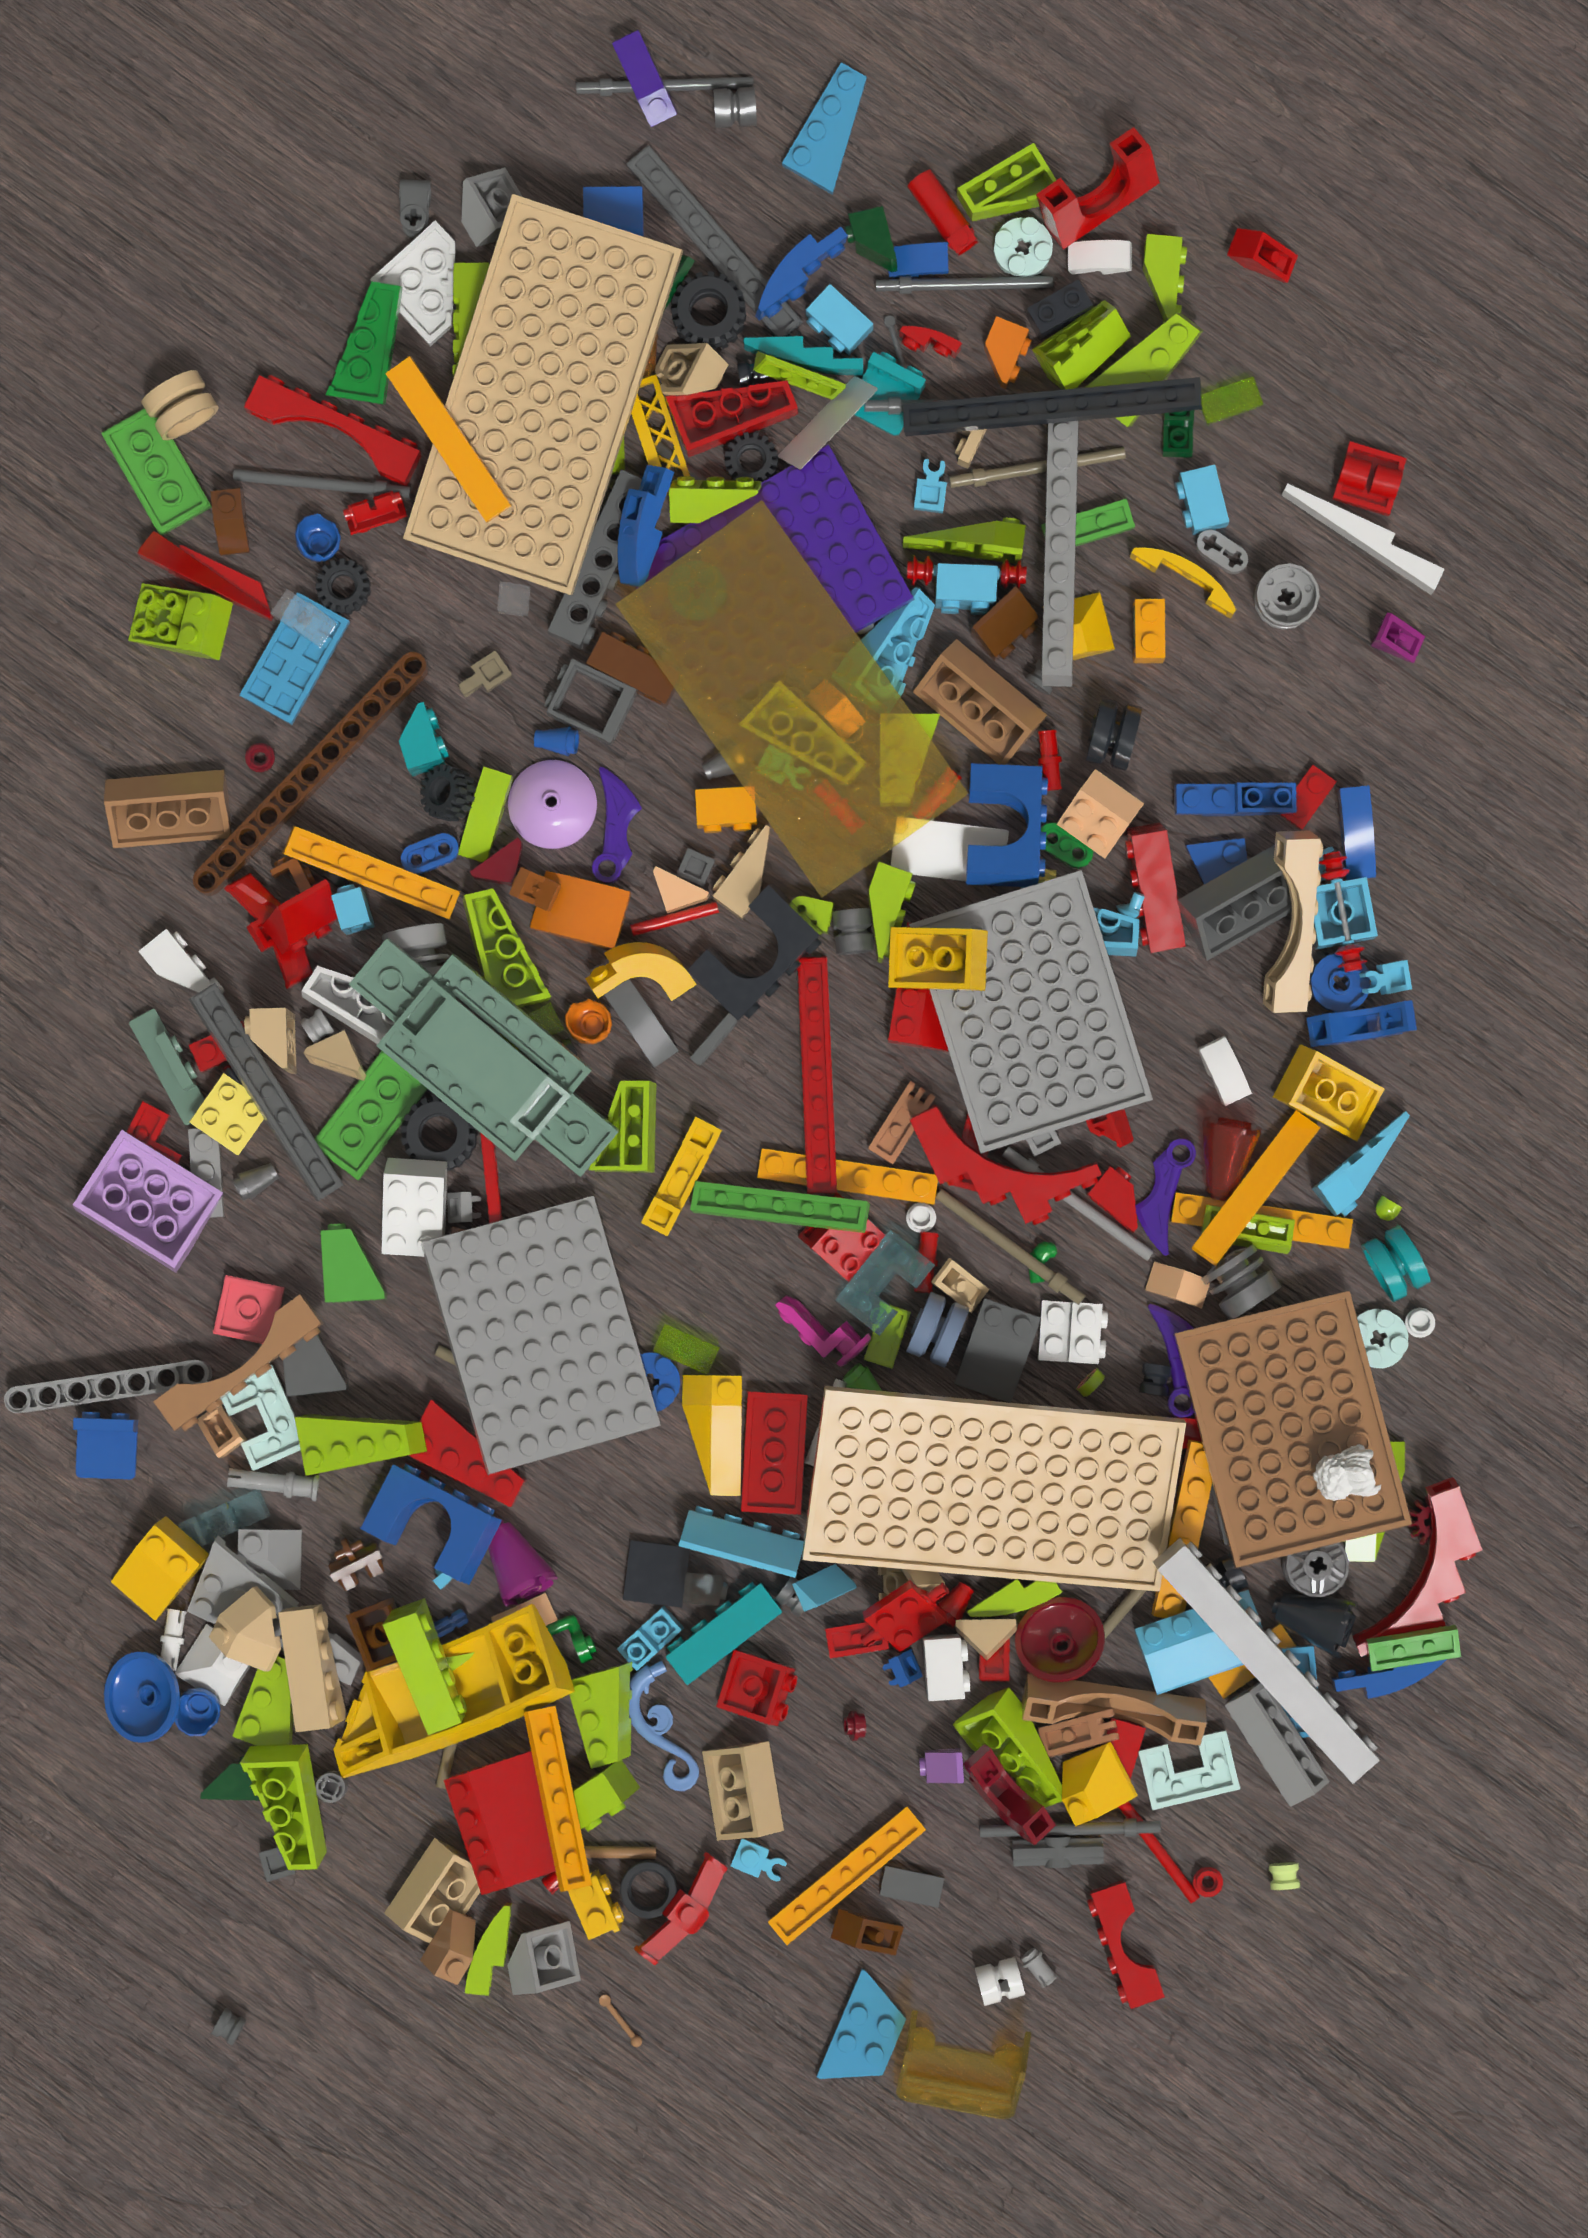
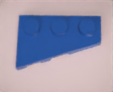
[1185,838,1247,884]

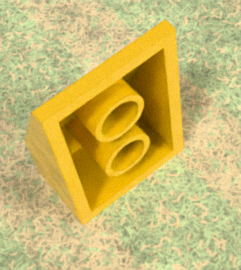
[888,927,988,991]
[1273,1044,1384,1141]
[111,1516,209,1621]

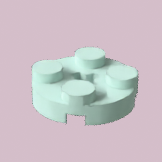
[993,217,1053,277]
[1357,1309,1408,1369]

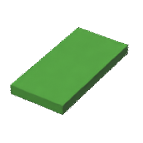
[101,409,212,536]
[315,1051,428,1181]

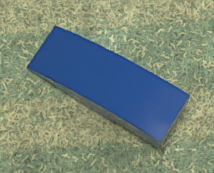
[1337,785,1376,881]

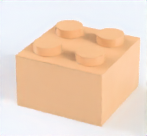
[1057,769,1144,859]

